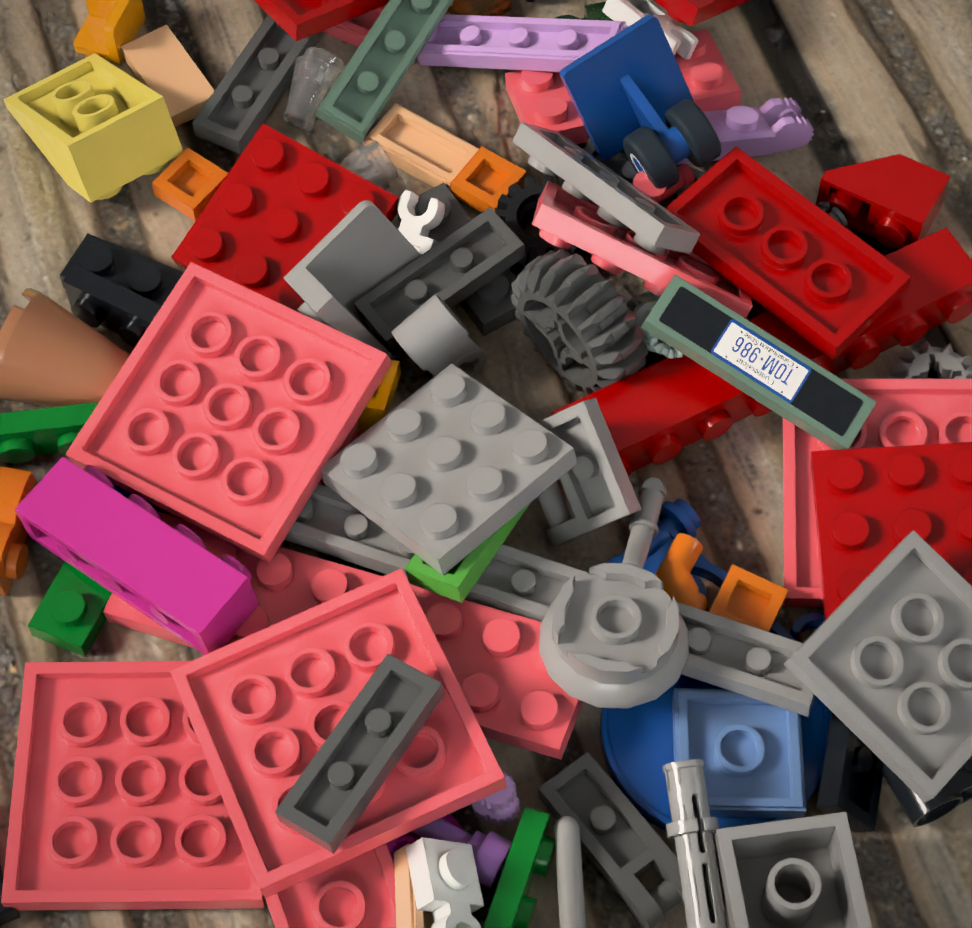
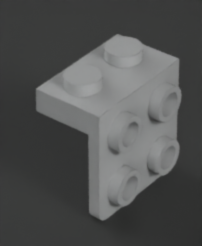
[284,200,421,358]

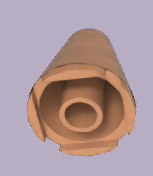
[0,288,130,407]

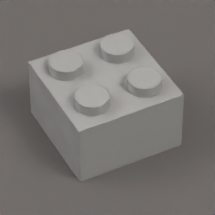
[714,812,872,928]

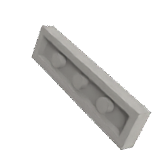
[512,122,701,255]

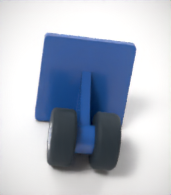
[560,14,721,191]

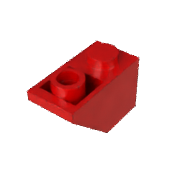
[816,154,950,249]

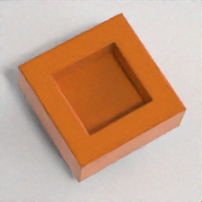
[450,146,527,213]
[152,147,228,221]
[709,564,789,632]

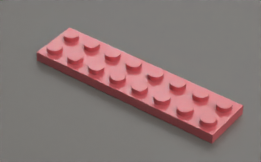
[103,512,583,760]

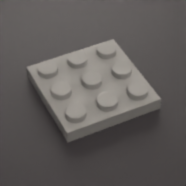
[321,363,577,575]
[784,530,972,803]

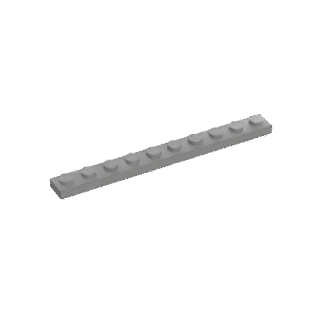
[284,484,816,717]

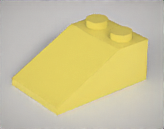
[3,53,183,203]

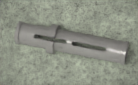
[662,759,727,928]

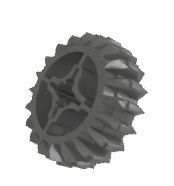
[511,248,648,395]

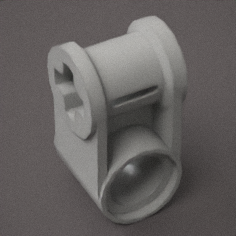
[391,293,487,378]

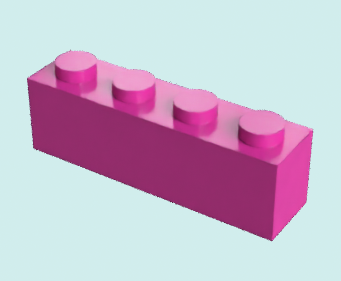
[14,457,259,655]

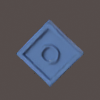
[672,688,806,818]

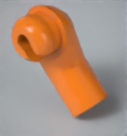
[655,533,708,611]

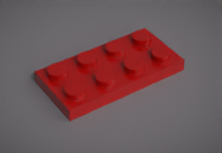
[665,146,911,360]

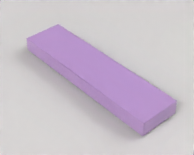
[417,14,627,72]

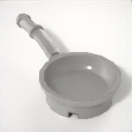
[539,478,689,709]

